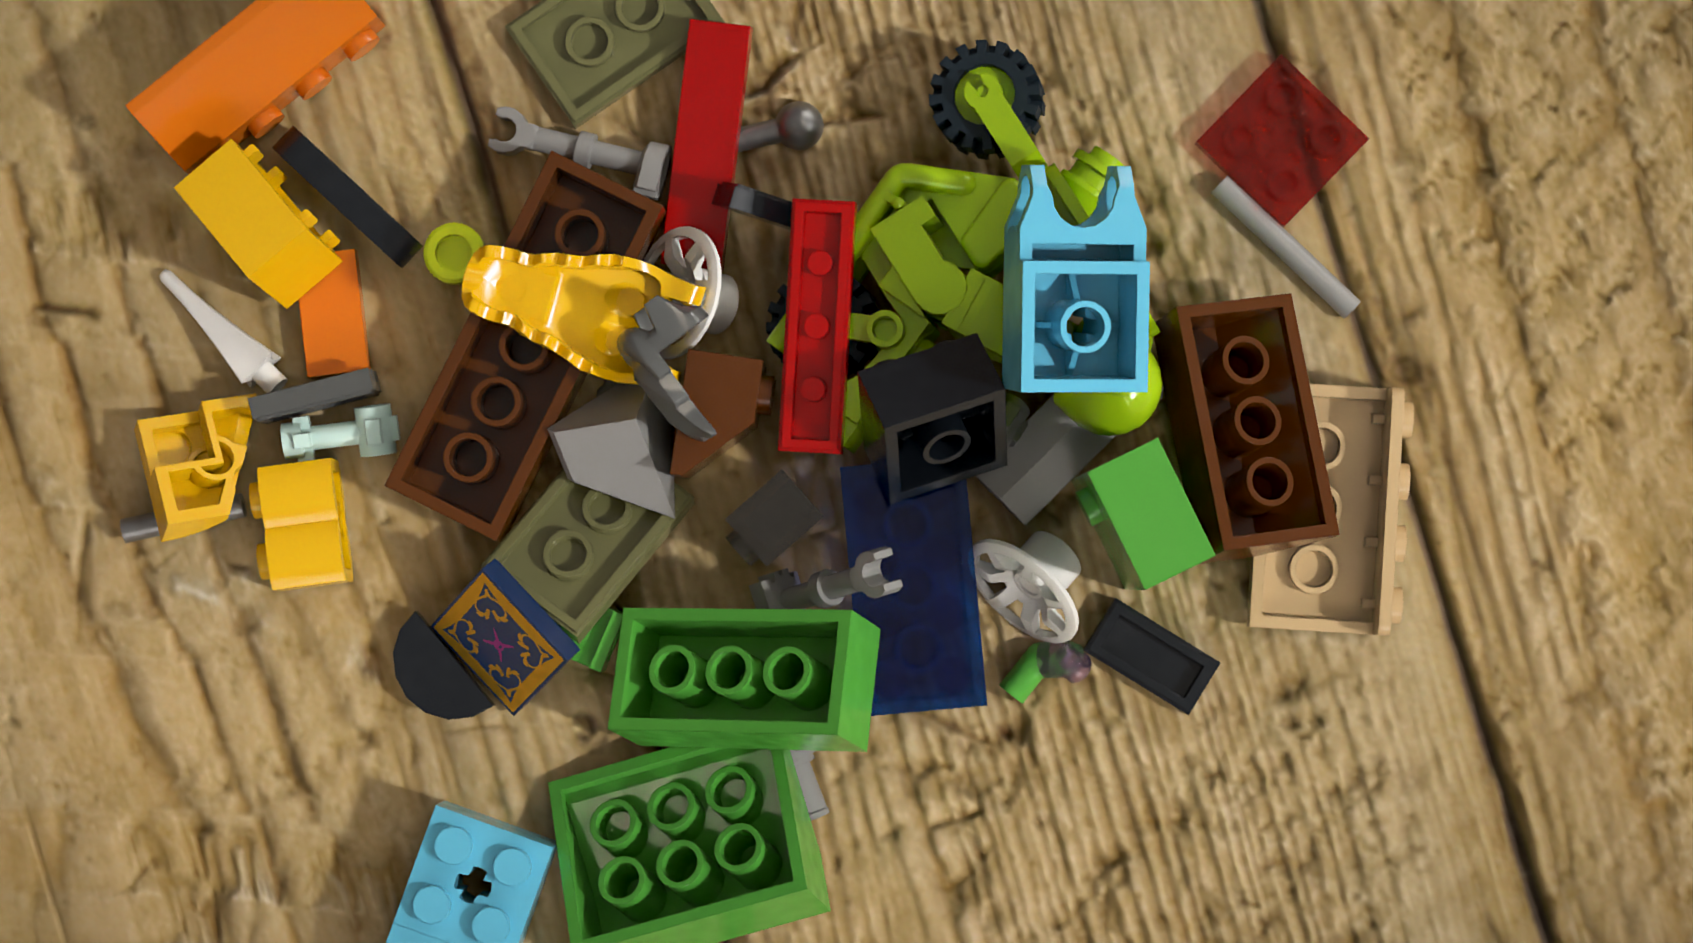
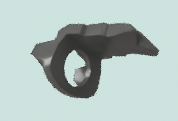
[617,295,717,442]

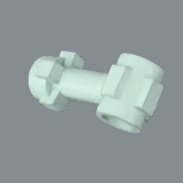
[280,403,401,462]

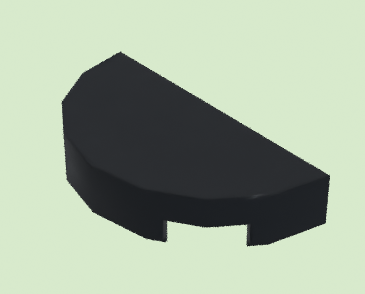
[393,611,495,720]

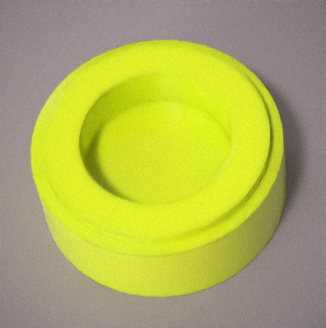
[423,222,485,285]

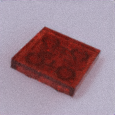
[1195,54,1369,227]

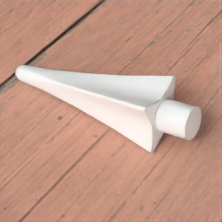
[159,269,288,393]

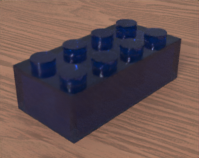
[840,464,987,716]

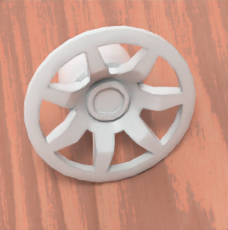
[643,226,739,359]
[967,531,1081,644]

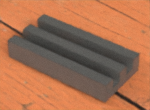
[248,368,382,424]

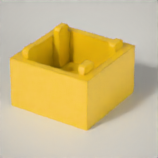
[174,139,343,309]

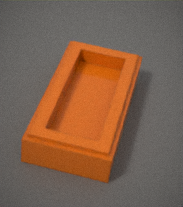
[299,249,371,379]

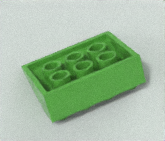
[548,747,831,943]

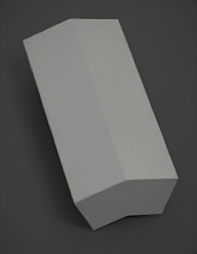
[976,395,1116,525]

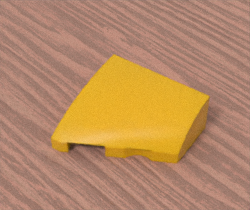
[134,393,257,542]

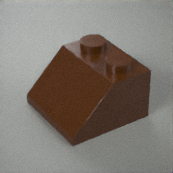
[670,349,776,480]

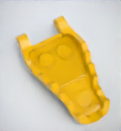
[461,245,706,385]

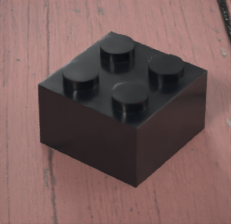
[857,333,1008,504]

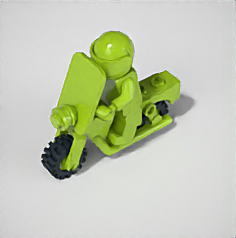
[766,40,1162,454]

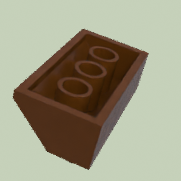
[1154,293,1340,564]

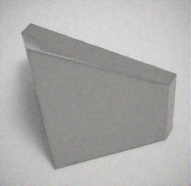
[547,383,675,519]

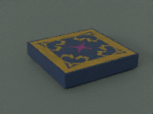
[430,558,580,716]

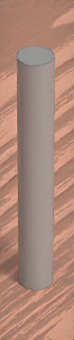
[1211,175,1361,319]

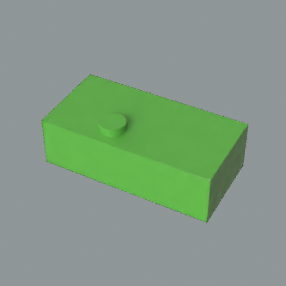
[1071,438,1216,590]
[608,608,881,752]

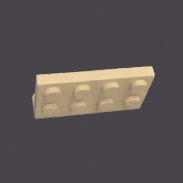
[1247,384,1414,636]

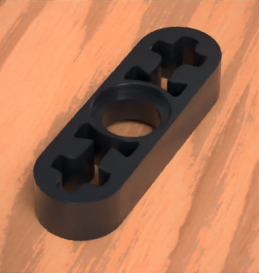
[272,125,423,268]

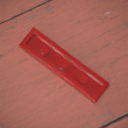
[660,19,753,272]
[778,198,857,454]

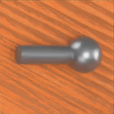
[738,101,824,152]

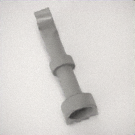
[488,106,672,201]
[749,546,903,609]

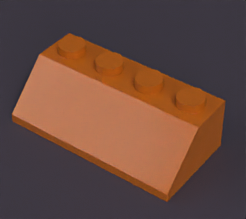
[125,0,385,174]

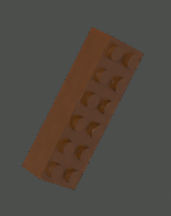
[384,150,666,542]

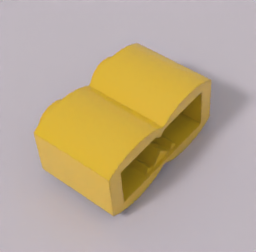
[249,458,353,591]

